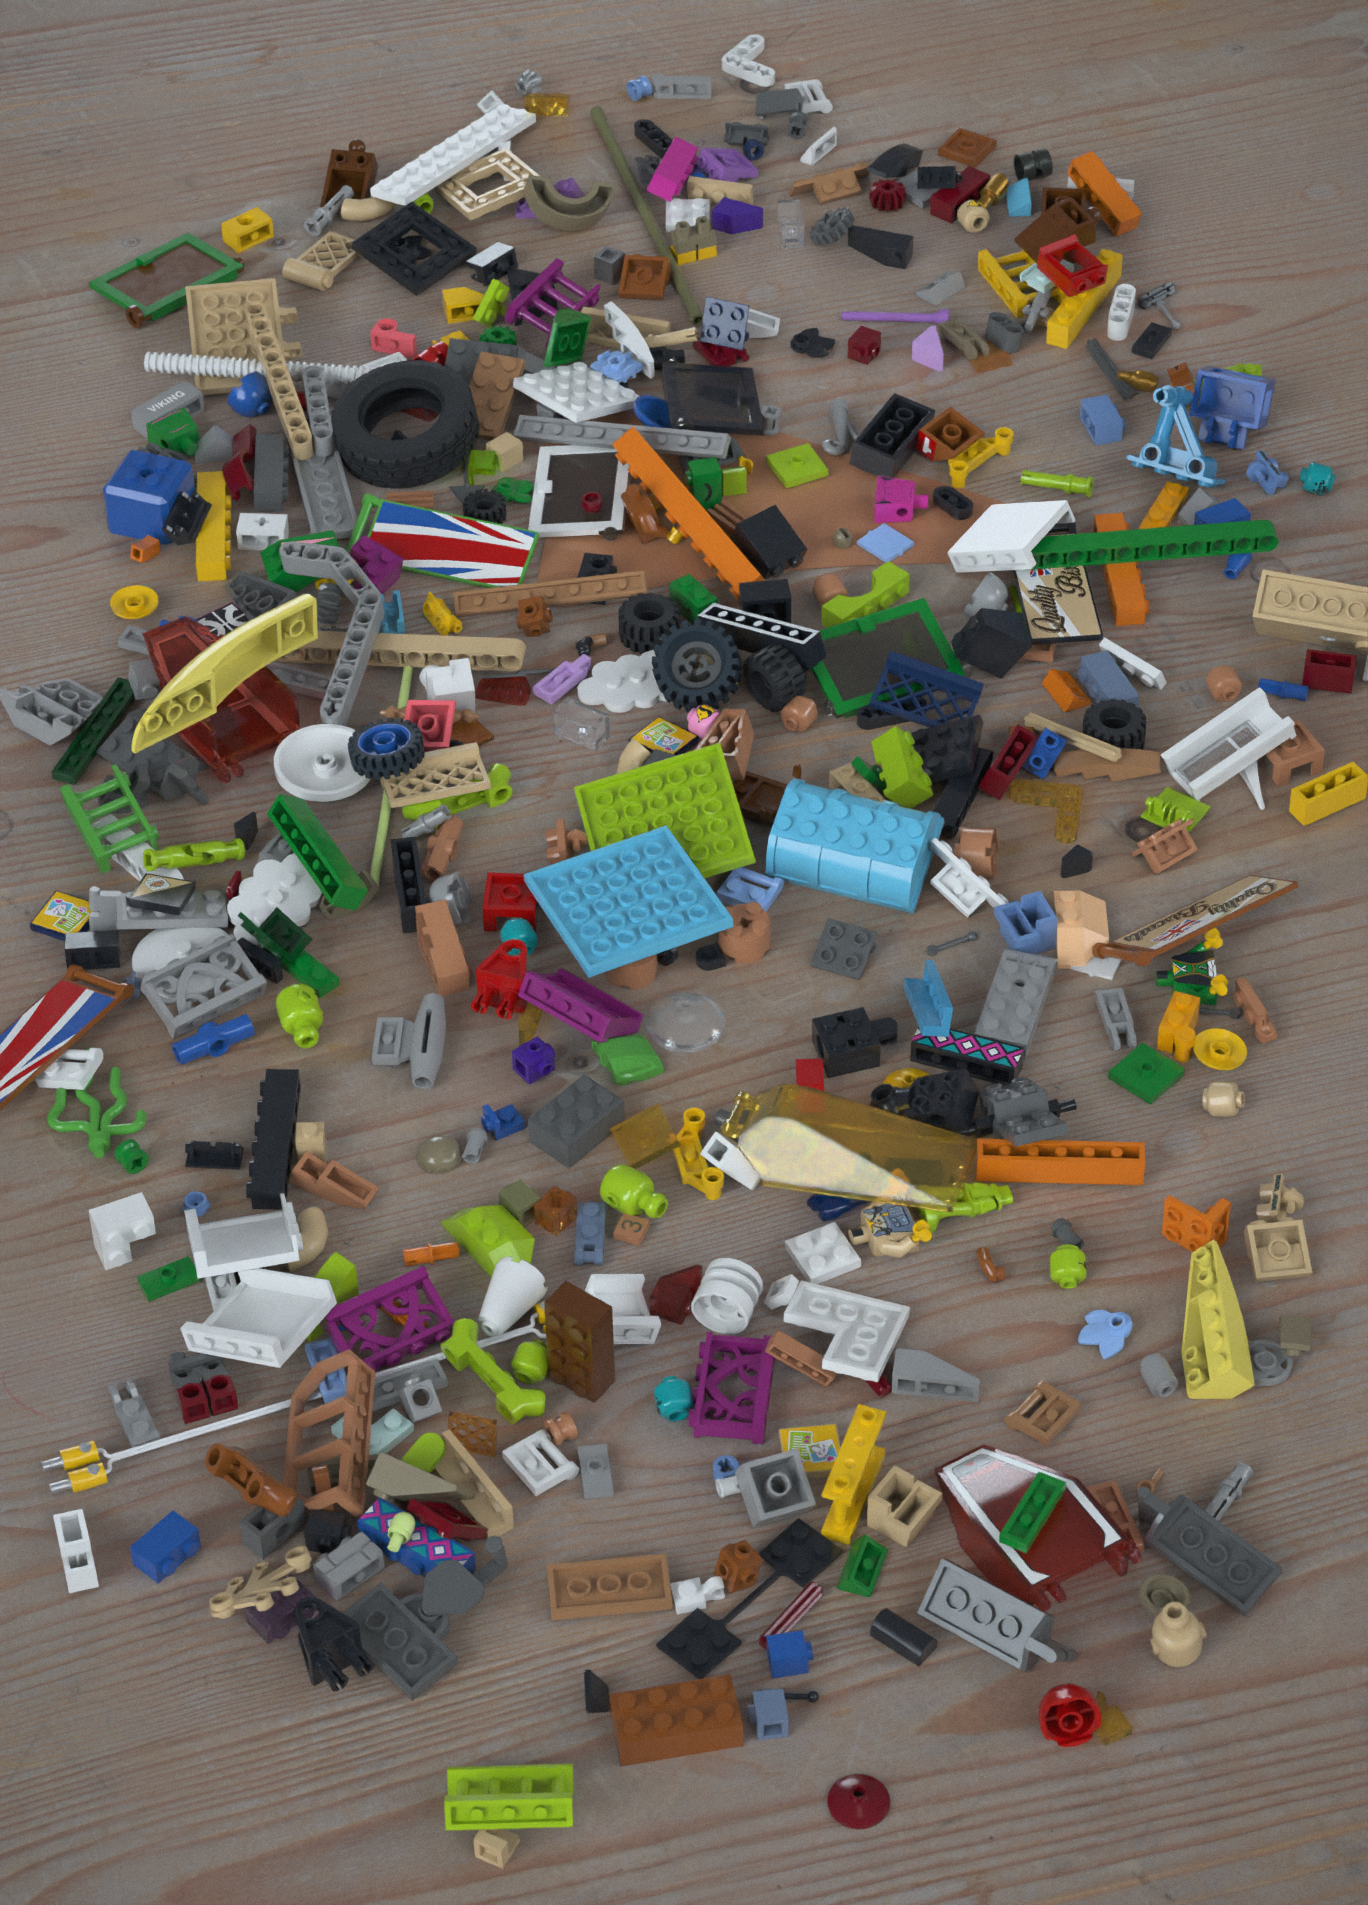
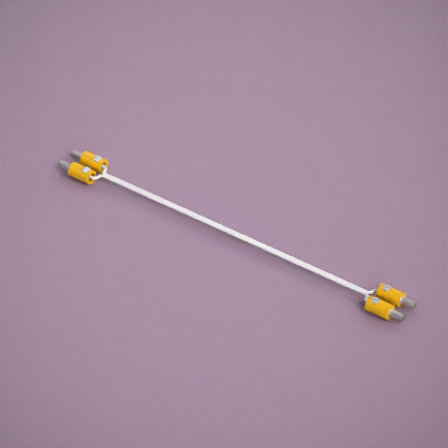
[41,1301,546,1494]

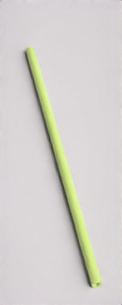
[370,666,414,886]

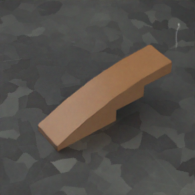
[1054,748,1162,782]

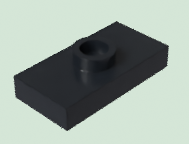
[1131,322,1172,359]
[237,937,283,984]

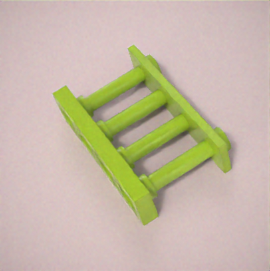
[444,1764,574,1830]

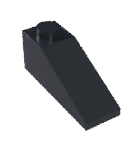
[848,225,913,269]

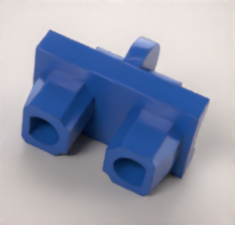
[1022,728,1067,780]

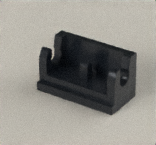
[466,242,518,286]
[161,491,212,546]
[65,930,121,970]

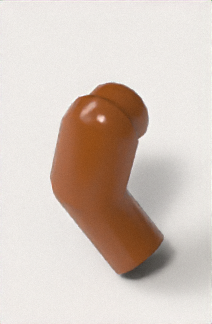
[976,1247,1006,1283]

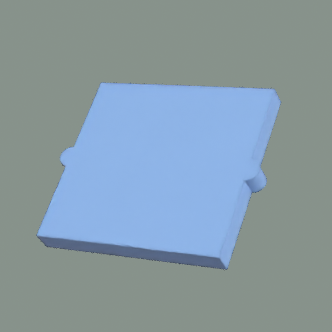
[857,523,914,563]

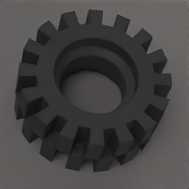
[463,489,506,524]

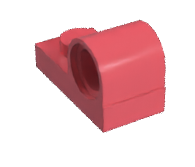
[370,318,417,358]

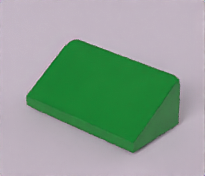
[836,1534,888,1597]

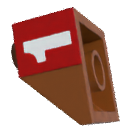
[915,406,985,462]

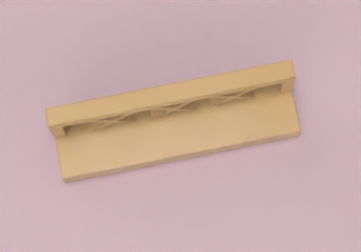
[581,307,670,349]
[432,1429,514,1539]

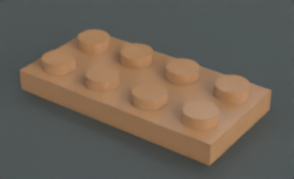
[469,351,526,441]
[546,1553,672,1621]

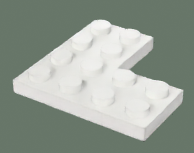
[784,1280,910,1382]

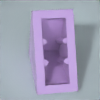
[912,325,943,372]

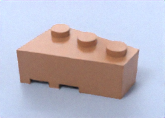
[415,899,473,996]

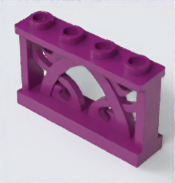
[518,968,644,1043]
[320,1265,455,1372]
[689,1332,775,1445]

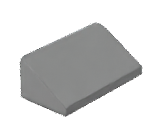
[916,271,965,305]

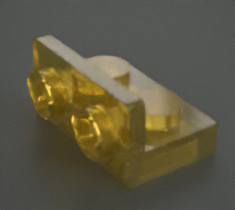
[525,93,569,116]

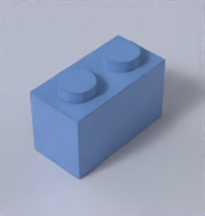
[1080,395,1126,446]

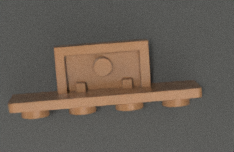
[789,162,872,205]

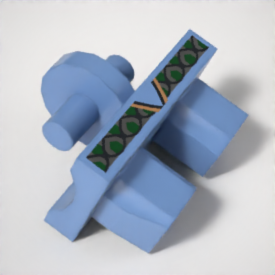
[1246,450,1289,495]

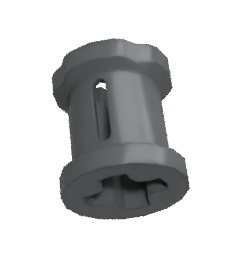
[787,111,808,139]

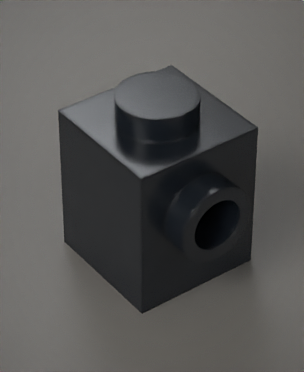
[304,1509,351,1554]

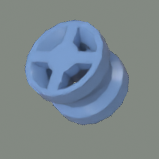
[626,75,652,101]

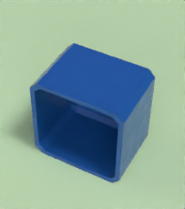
[102,450,195,545]

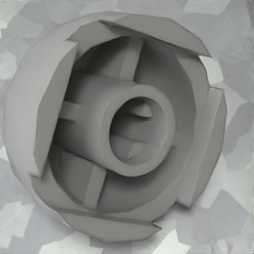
[963,572,1009,618]
[426,872,473,925]

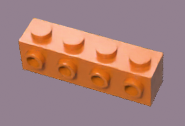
[1067,151,1142,236]

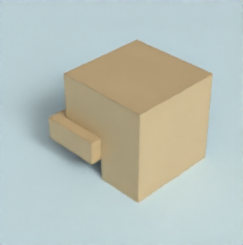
[867,1465,942,1547]

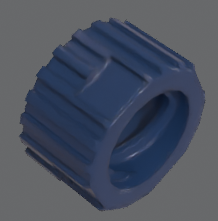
[743,139,764,161]

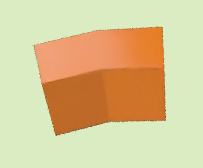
[130,535,161,563]

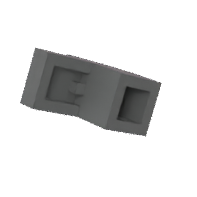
[98,763,150,814]

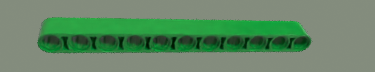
[1025,520,1279,570]

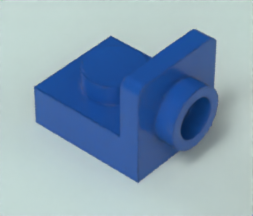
[481,1104,525,1141]

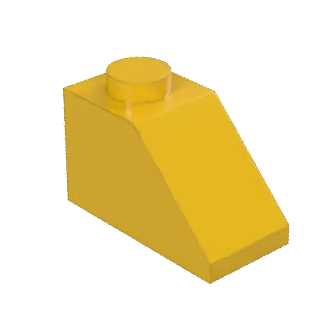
[442,287,484,324]

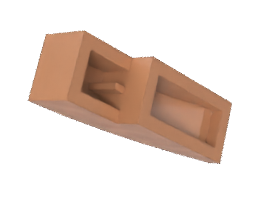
[288,1151,379,1210]

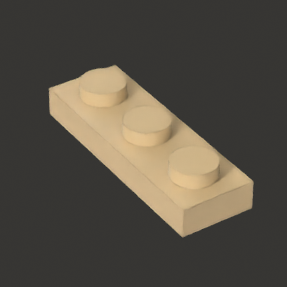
[687,176,753,205]

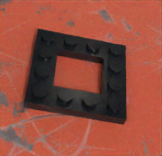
[351,202,477,296]

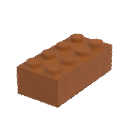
[609,1674,743,1767]

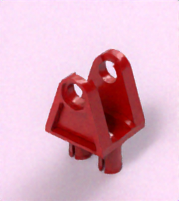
[471,939,528,1020]

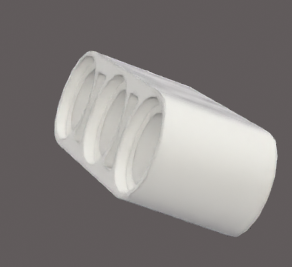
[1107,284,1136,341]

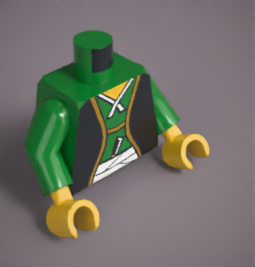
[1155,928,1228,1005]

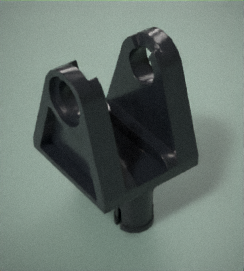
[295,1597,375,1692]

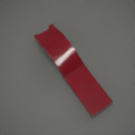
[222,424,257,502]

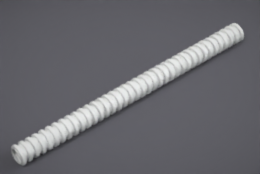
[144,351,377,386]

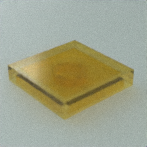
[610,1103,681,1169]

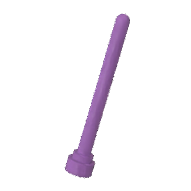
[841,309,949,325]

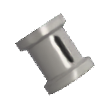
[761,405,781,436]

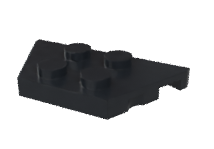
[507,267,558,326]

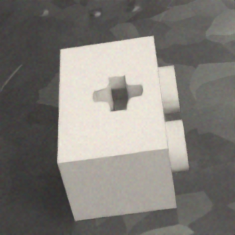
[236,513,289,550]

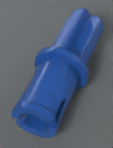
[1258,678,1309,702]

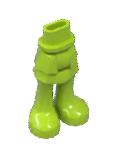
[911,1182,1013,1233]

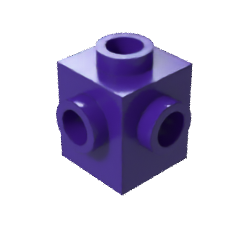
[512,1036,555,1085]

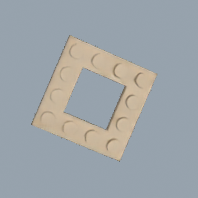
[433,148,540,220]

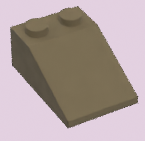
[366,1451,475,1505]

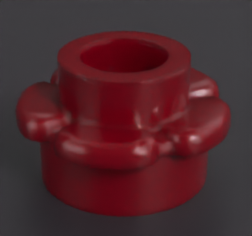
[580,492,604,513]

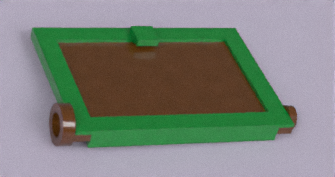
[89,232,245,328]

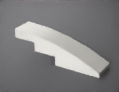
[604,301,655,379]

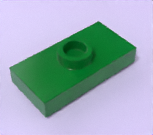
[851,756,887,791]
[137,1256,201,1302]

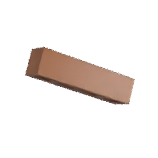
[765,1330,836,1387]

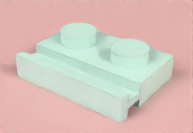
[1020,259,1074,294]

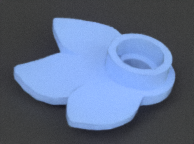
[1078,1310,1133,1360]

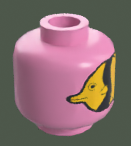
[687,704,721,739]

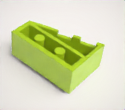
[871,726,933,809]

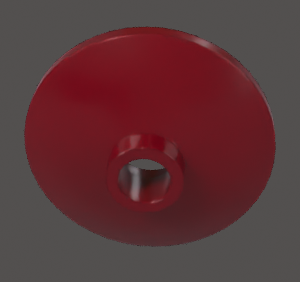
[827,1774,890,1829]

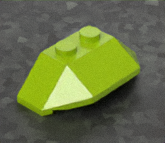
[441,1205,535,1278]

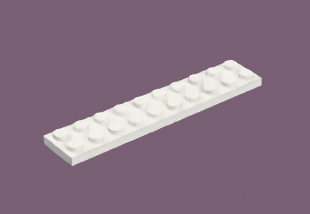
[370,105,536,206]

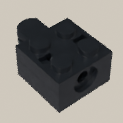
[812,1007,898,1078]

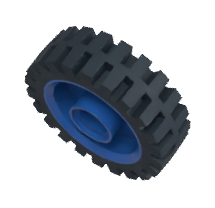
[347,718,425,780]

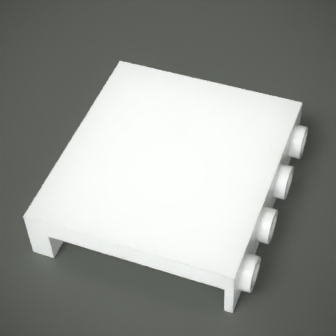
[947,500,1076,573]
[184,1193,303,1278]
[180,1268,337,1368]

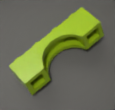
[821,561,910,638]

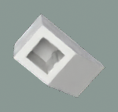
[700,1131,769,1190]

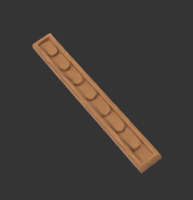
[453,570,648,618]

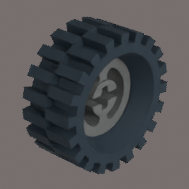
[651,619,742,713]

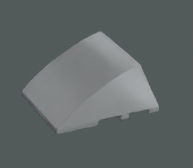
[0,678,104,745]

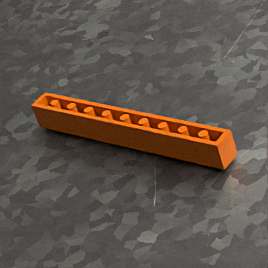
[612,426,766,600]

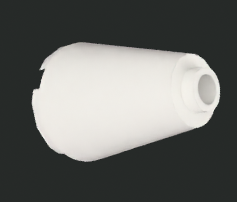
[478,1257,547,1336]

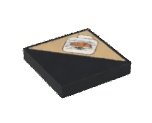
[129,873,196,915]

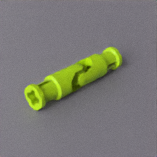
[143,838,245,871]

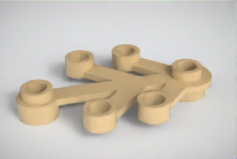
[209,1546,312,1619]

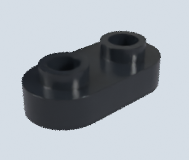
[933,486,973,520]

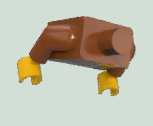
[621,484,684,544]

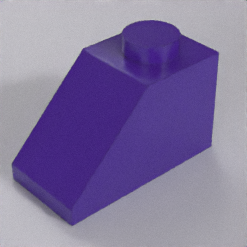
[712,197,763,234]

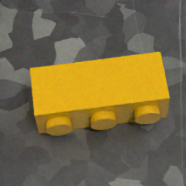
[1289,762,1368,826]

